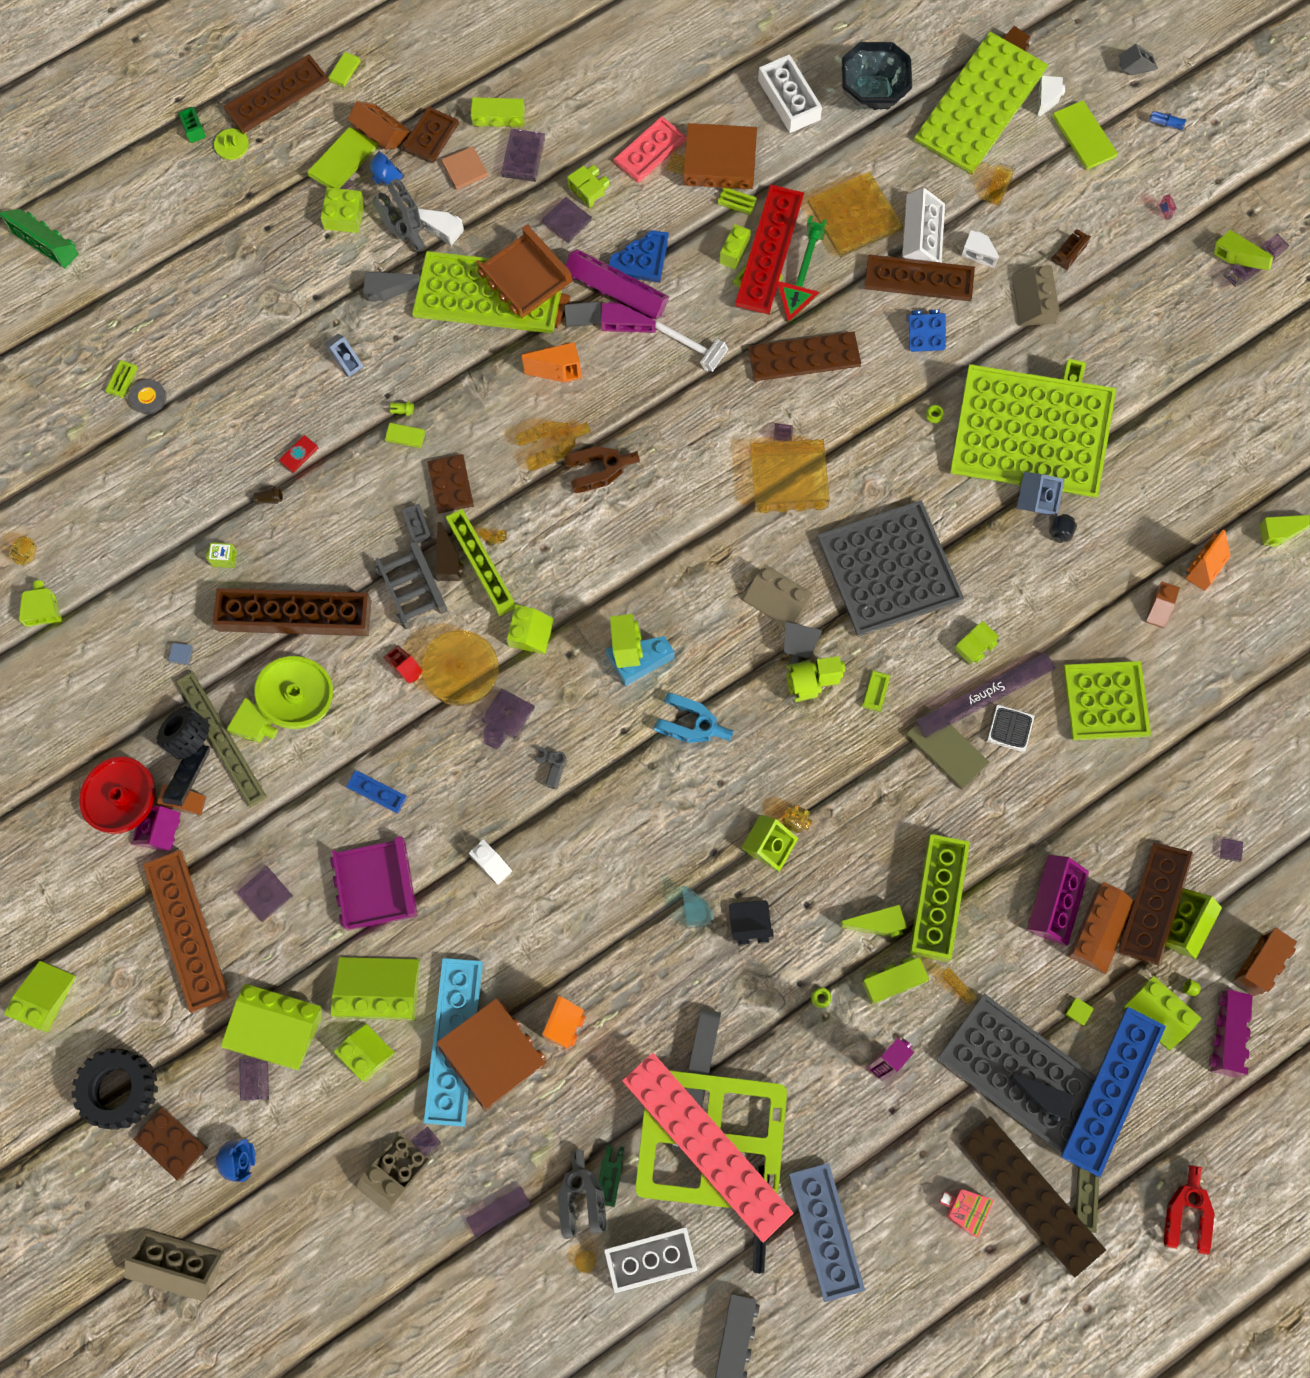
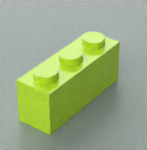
[471,97,525,128]
[862,956,930,1005]

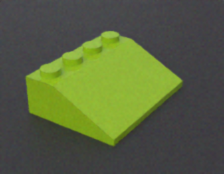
[331,957,420,1021]
[221,984,322,1071]

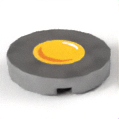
[129,379,167,415]

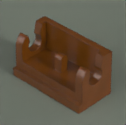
[1051,229,1091,270]

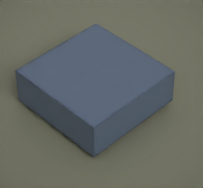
[168,643,193,665]

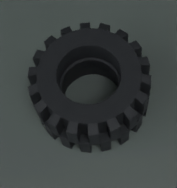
[156,706,210,760]

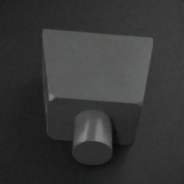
[784,622,822,664]

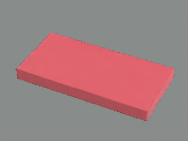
[614,116,687,183]

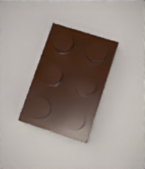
[403,106,459,164]
[427,454,474,514]
[133,1107,208,1181]

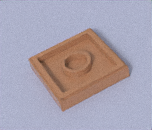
[441,146,488,190]

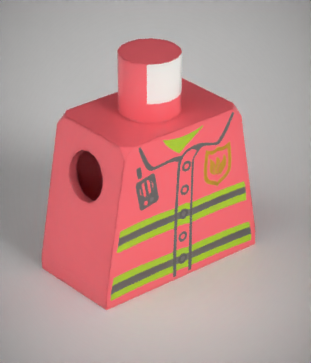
[939,1189,994,1238]

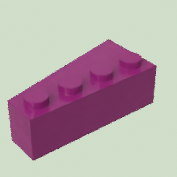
[1209,989,1253,1078]

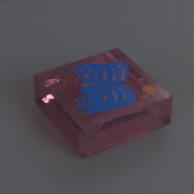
[1159,194,1177,220]

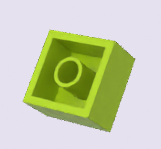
[321,188,365,233]
[610,614,643,668]

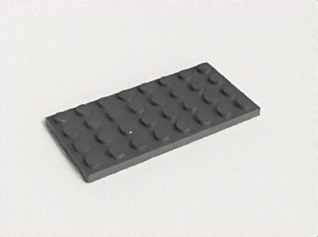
[937,993,1095,1154]

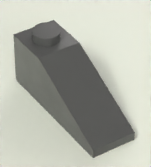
[363,272,420,302]

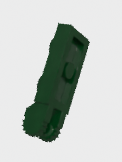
[598,1144,624,1207]

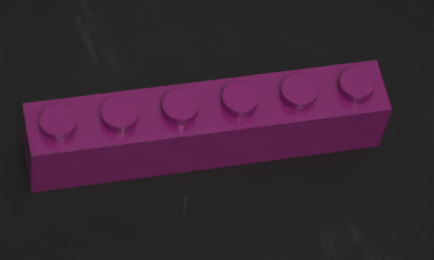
[566,249,670,319]
[867,1038,915,1081]

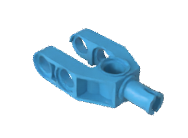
[653,693,734,743]

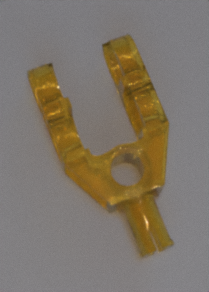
[515,422,591,471]

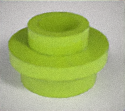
[926,405,944,423]
[811,988,832,1008]

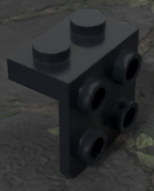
[729,900,774,946]

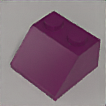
[131,806,181,851]

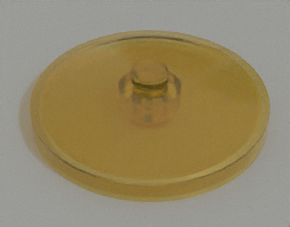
[421,630,499,706]

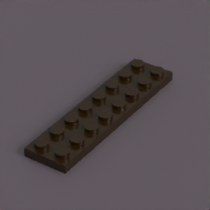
[959,1116,1107,1278]

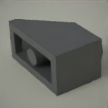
[1119,44,1158,75]

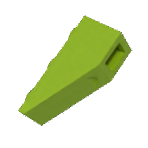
[1214,230,1273,270]

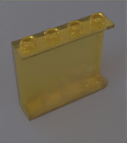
[749,439,830,513]

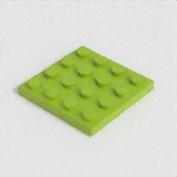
[1063,661,1151,741]

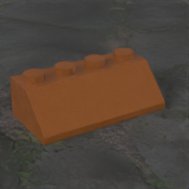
[1068,882,1135,974]

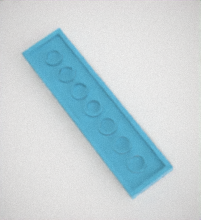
[424,958,483,1127]

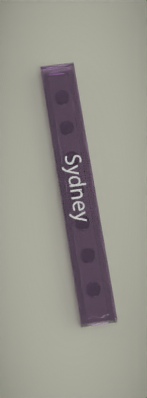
[915,652,1056,738]

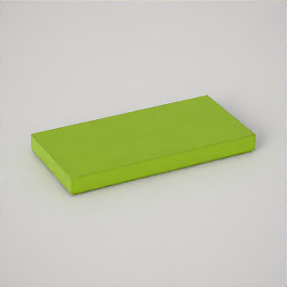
[1052,100,1118,170]
[308,127,378,189]

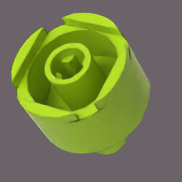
[786,660,822,703]

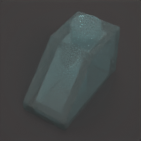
[682,886,714,929]

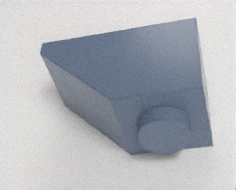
[324,334,364,377]

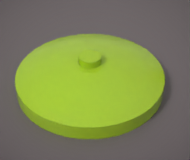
[255,656,333,729]

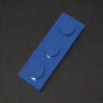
[346,770,407,814]

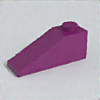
[601,302,656,333]

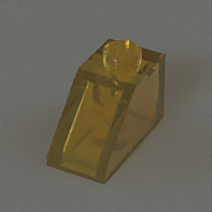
[984,163,1016,206]

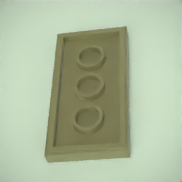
[906,708,989,790]

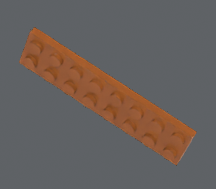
[143,850,230,1013]

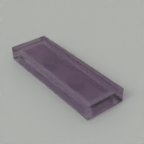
[466,1186,531,1238]

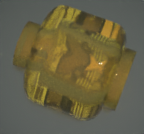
[9,536,37,566]
[782,805,812,834]

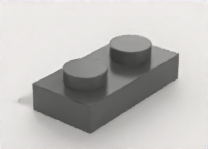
[402,504,432,543]

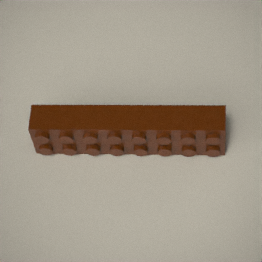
[212,588,372,636]

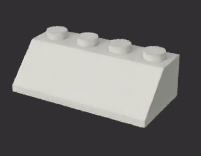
[902,188,945,263]

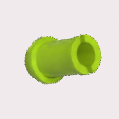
[390,401,414,416]

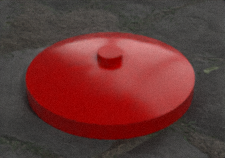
[79,757,156,834]

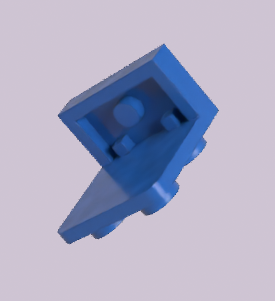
[906,309,946,352]

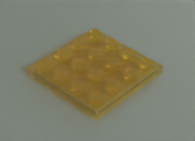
[807,171,903,258]

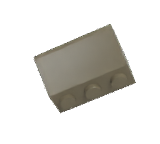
[1012,265,1060,326]
[743,564,813,627]

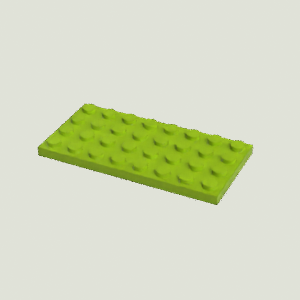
[914,32,1049,175]
[412,251,562,334]

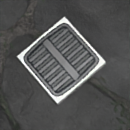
[987,705,1035,753]

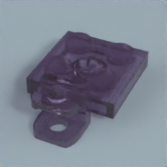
[482,688,535,749]

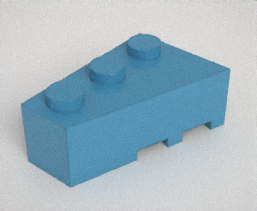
[605,636,674,687]

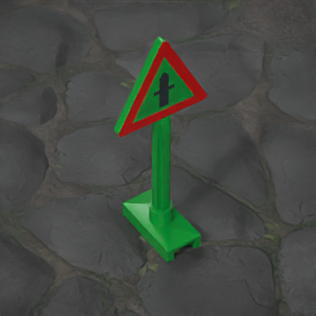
[778,215,827,322]

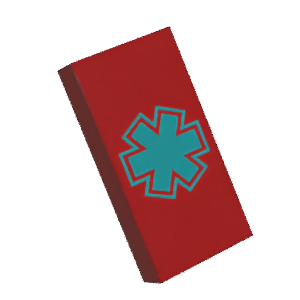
[279,435,319,473]

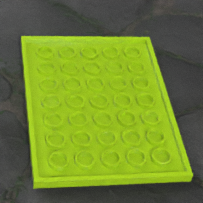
[950,364,1117,498]

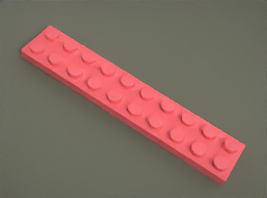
[622,1053,793,1243]

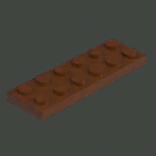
[223,54,329,134]
[864,254,975,301]
[748,331,861,382]
[1118,842,1194,966]

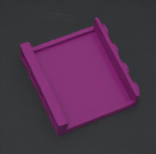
[330,836,418,931]

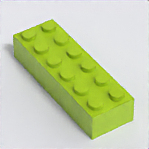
[908,834,970,962]

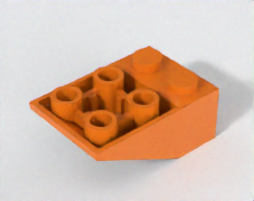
[521,342,582,382]
[1186,530,1230,591]

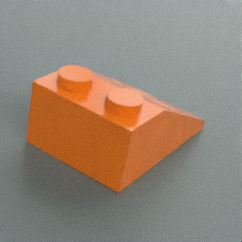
[542,996,586,1050]

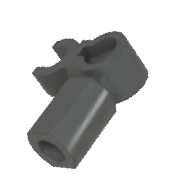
[535,747,567,790]

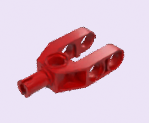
[1164,1165,1215,1255]

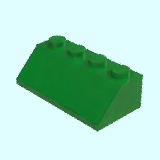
[0,209,79,269]

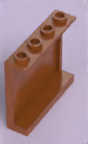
[683,123,757,189]
[476,224,573,319]
[436,998,546,1112]

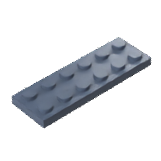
[789,1163,865,1302]

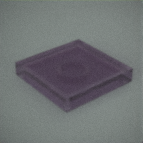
[542,197,592,243]
[236,866,293,922]

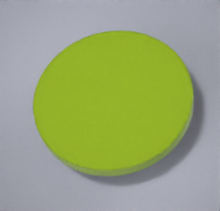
[214,128,249,160]

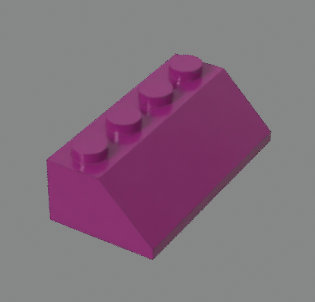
[1027,855,1089,946]

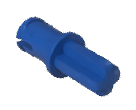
[1150,111,1186,130]

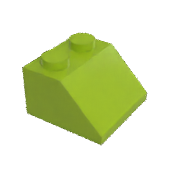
[507,605,554,654]
[741,814,799,872]
[334,1024,395,1082]

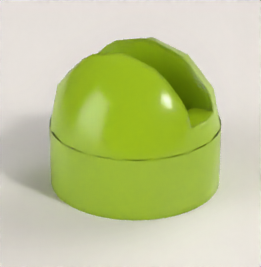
[1183,978,1201,996]

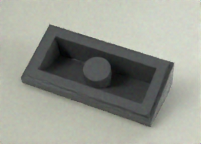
[565,302,602,327]

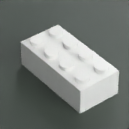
[758,54,822,133]
[604,1227,698,1293]

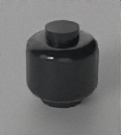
[1049,514,1077,543]

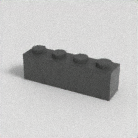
[715,1293,760,1378]

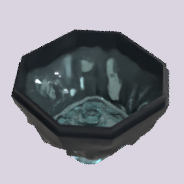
[842,42,912,110]

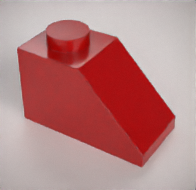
[383,645,424,684]

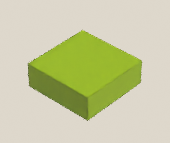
[1065,997,1094,1026]

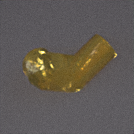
[479,528,507,545]

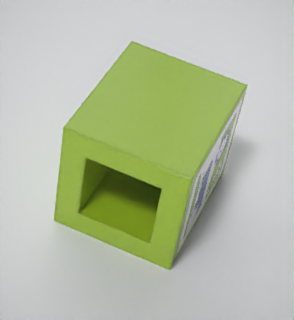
[206,543,237,568]

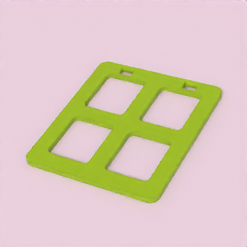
[635,1071,787,1208]

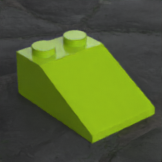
[4,961,76,1032]

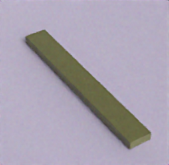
[176,671,268,808]

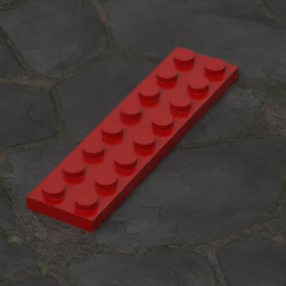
[735,184,804,315]

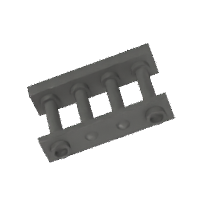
[375,541,448,629]

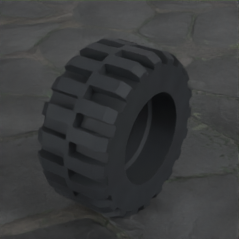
[71,1048,158,1130]

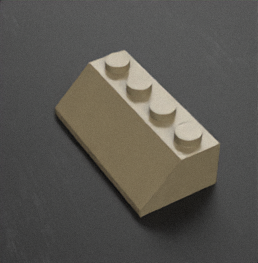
[124,1229,223,1302]

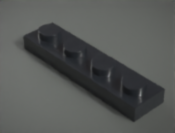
[162,745,210,806]

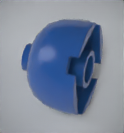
[370,151,404,186]
[215,1139,256,1182]

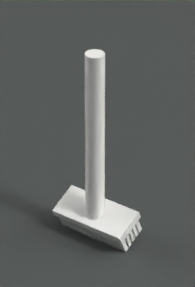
[656,322,728,372]

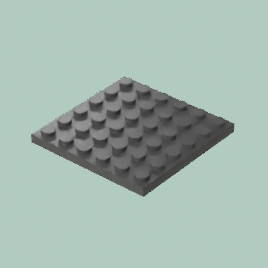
[817,500,964,637]

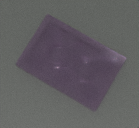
[501,129,545,182]

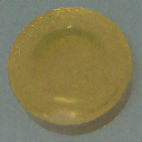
[575,1250,596,1273]

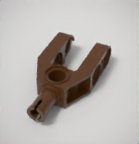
[564,446,640,493]

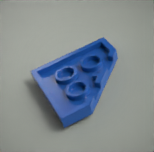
[609,230,669,283]

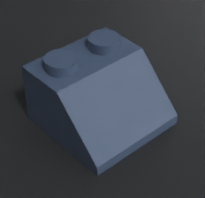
[1017,472,1065,516]

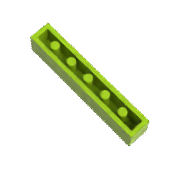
[446,509,515,617]

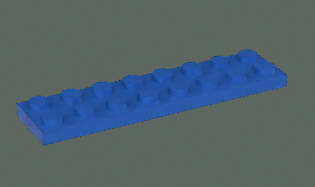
[1060,1007,1166,1178]

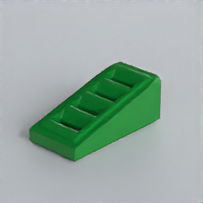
[178,106,206,143]

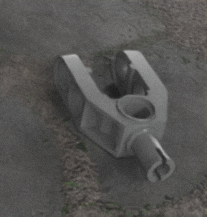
[373,179,426,253]
[558,1150,607,1239]

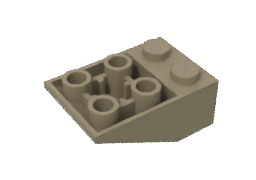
[357,1133,432,1214]

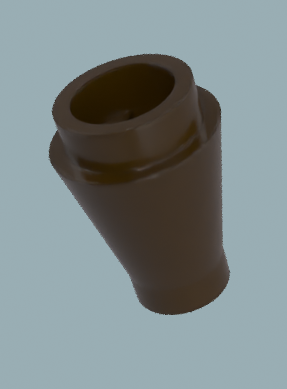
[254,486,283,504]

